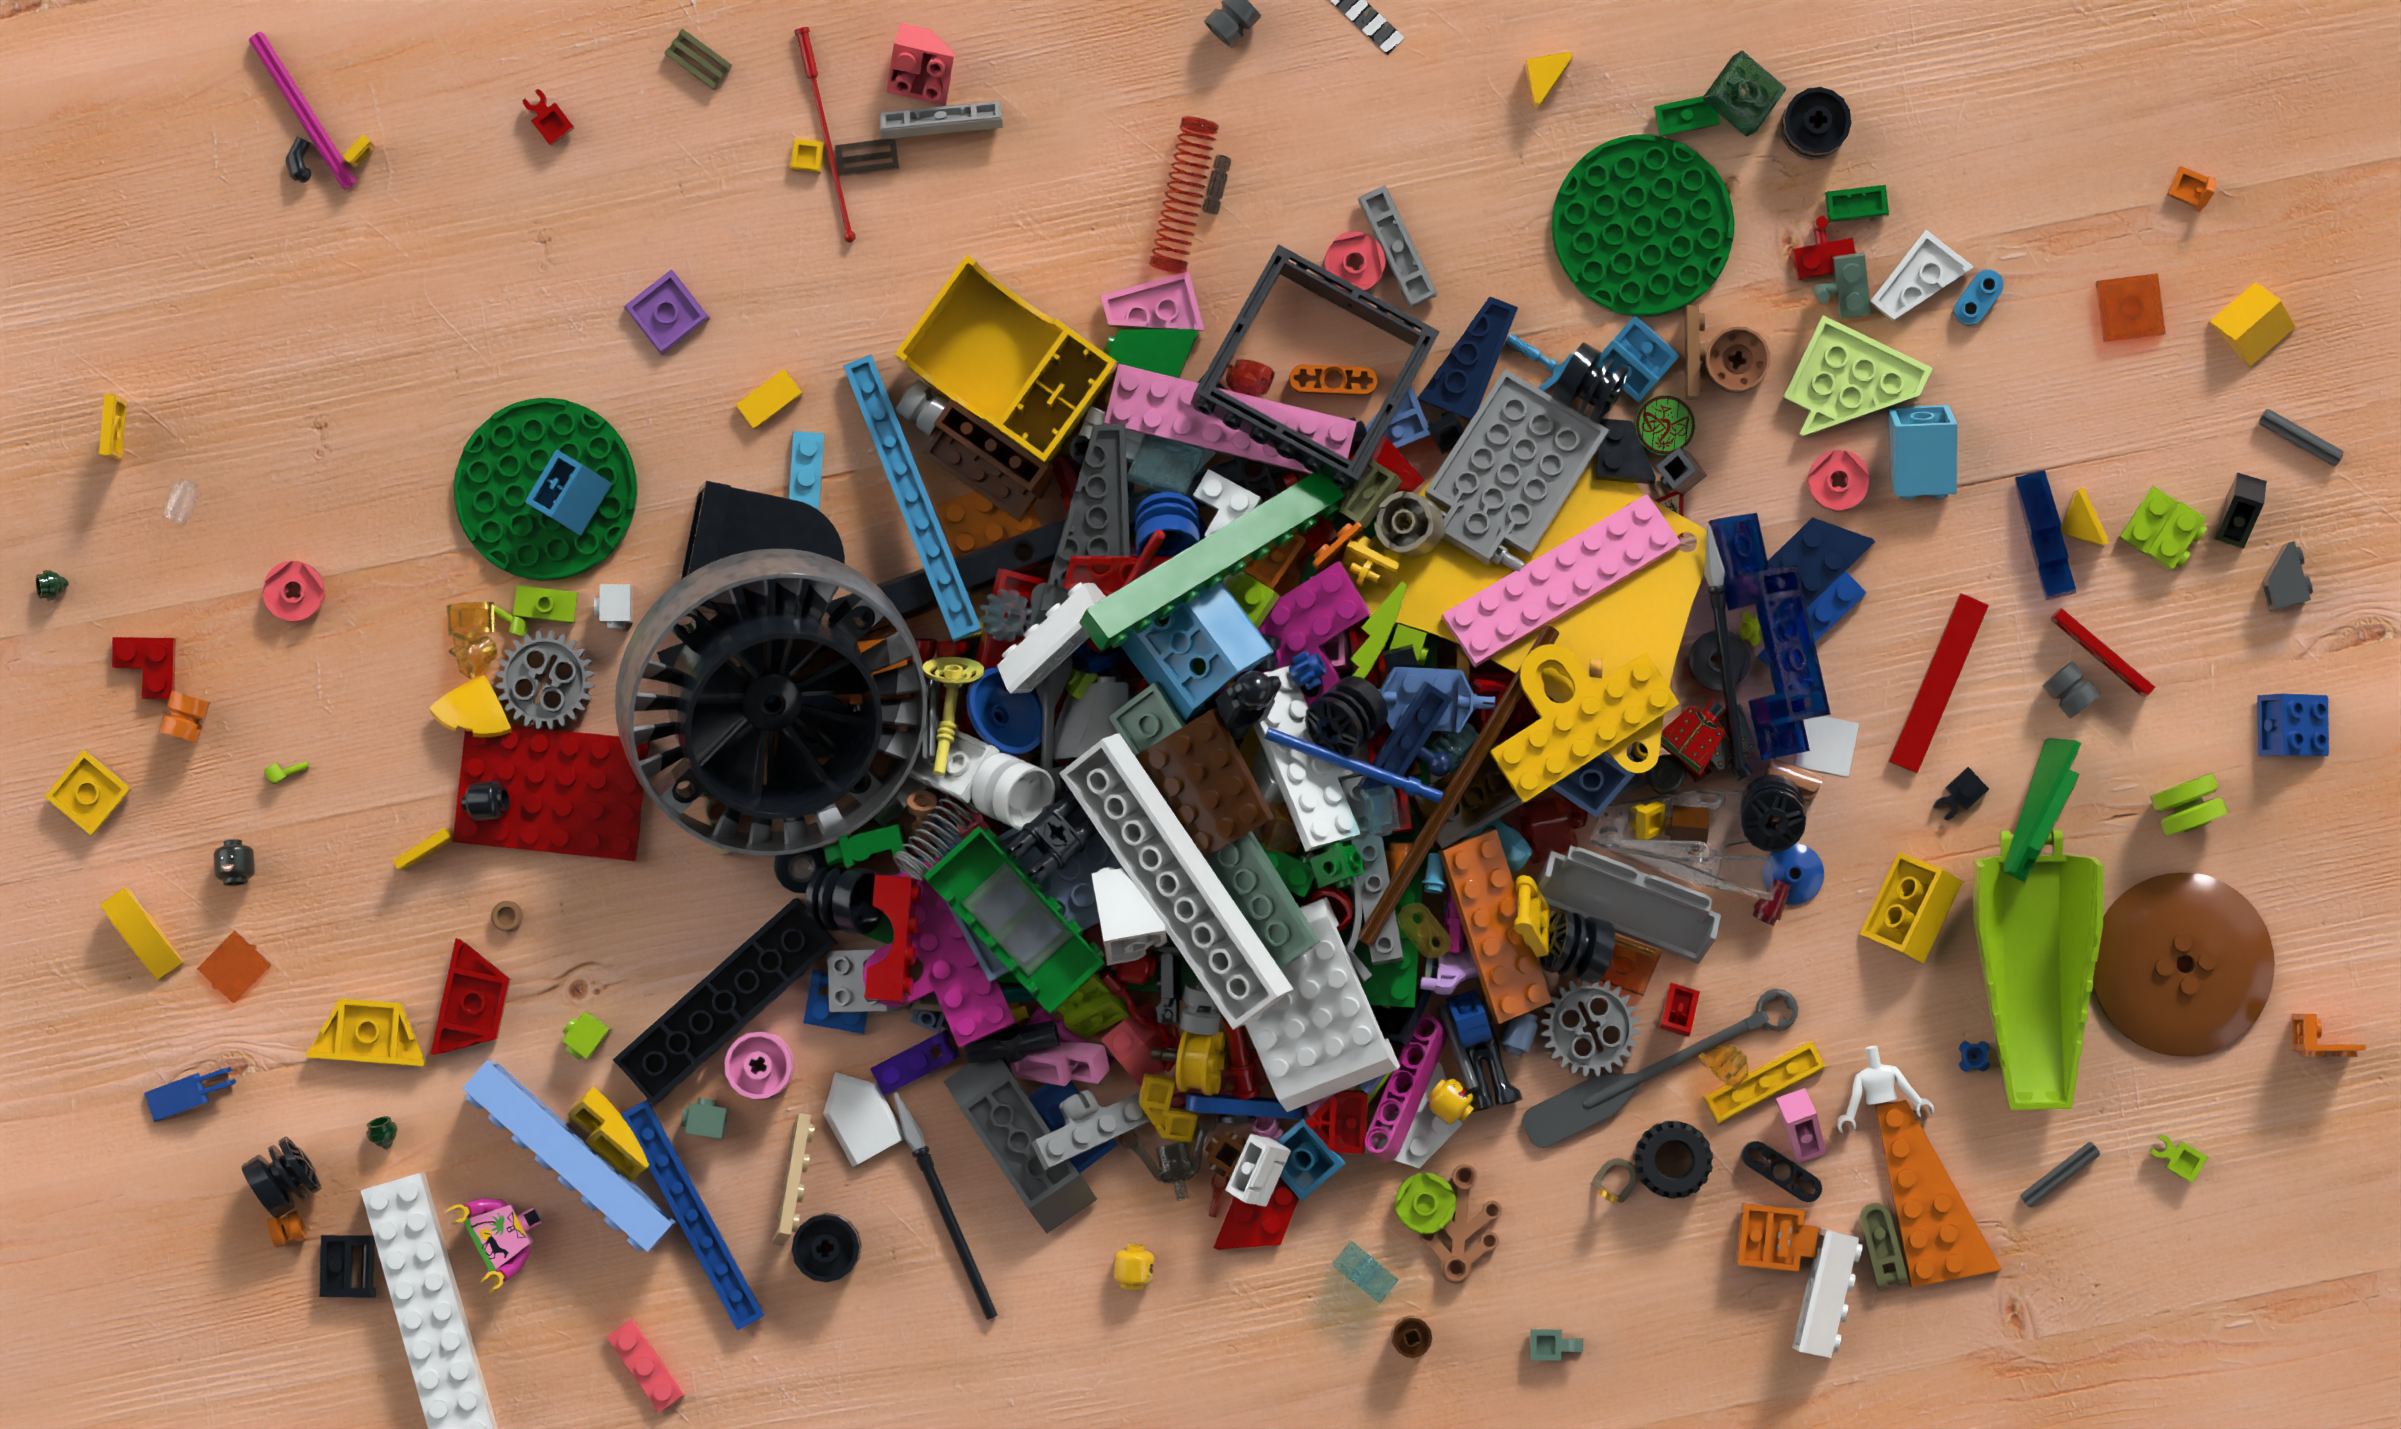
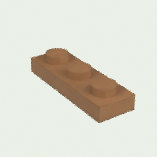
[1684,305,1706,400]

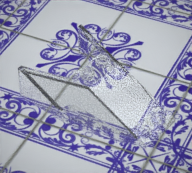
[1590,790,1779,901]

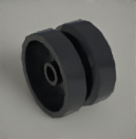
[1780,87,1852,160]
[792,1213,862,1282]

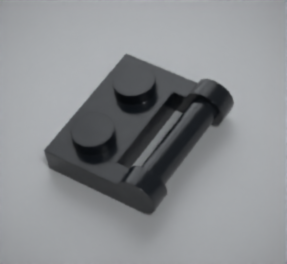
[319,1235,376,1298]

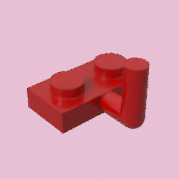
[1792,216,1856,280]

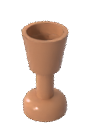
[907,790,938,856]

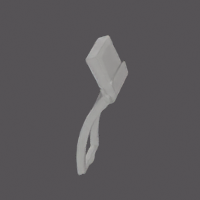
[1345,877,1372,983]

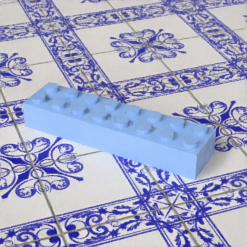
[462,1060,677,1252]

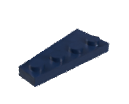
[1417,297,1518,421]

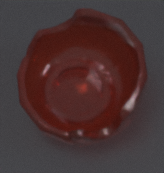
[1226,359,1275,398]

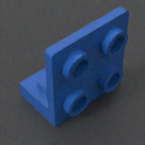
[2257,694,2329,757]

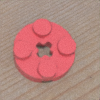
[1324,231,1386,293]
[1807,450,1869,512]
[263,561,326,622]

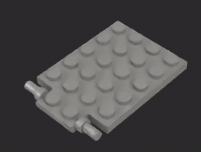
[1425,369,1609,572]

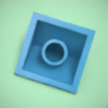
[1277,1117,1346,1201]

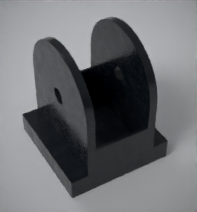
[681,480,845,615]

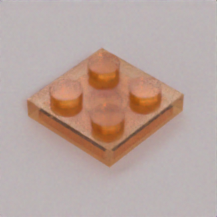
[2096,273,2166,342]

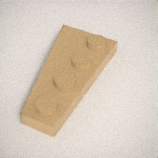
[771,1113,815,1245]

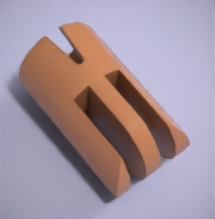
[1764,758,1823,803]

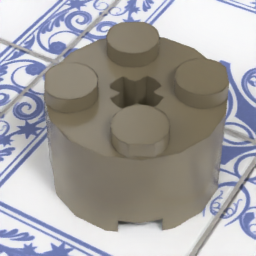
[1374,491,1445,557]

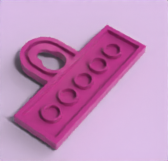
[1210,561,1372,708]
[863,855,1016,1048]

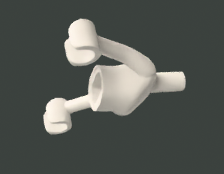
[1836,1045,1935,1133]

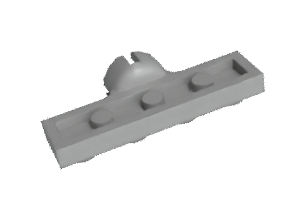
[1031,1090,1151,1170]

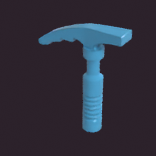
[1505,333,1573,391]

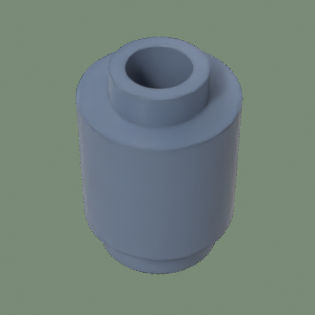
[1500,1012,1538,1057]

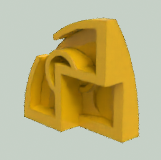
[429,675,511,737]

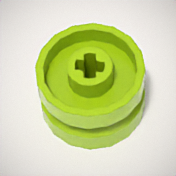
[2150,773,2229,836]

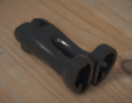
[1465,1021,1523,1113]

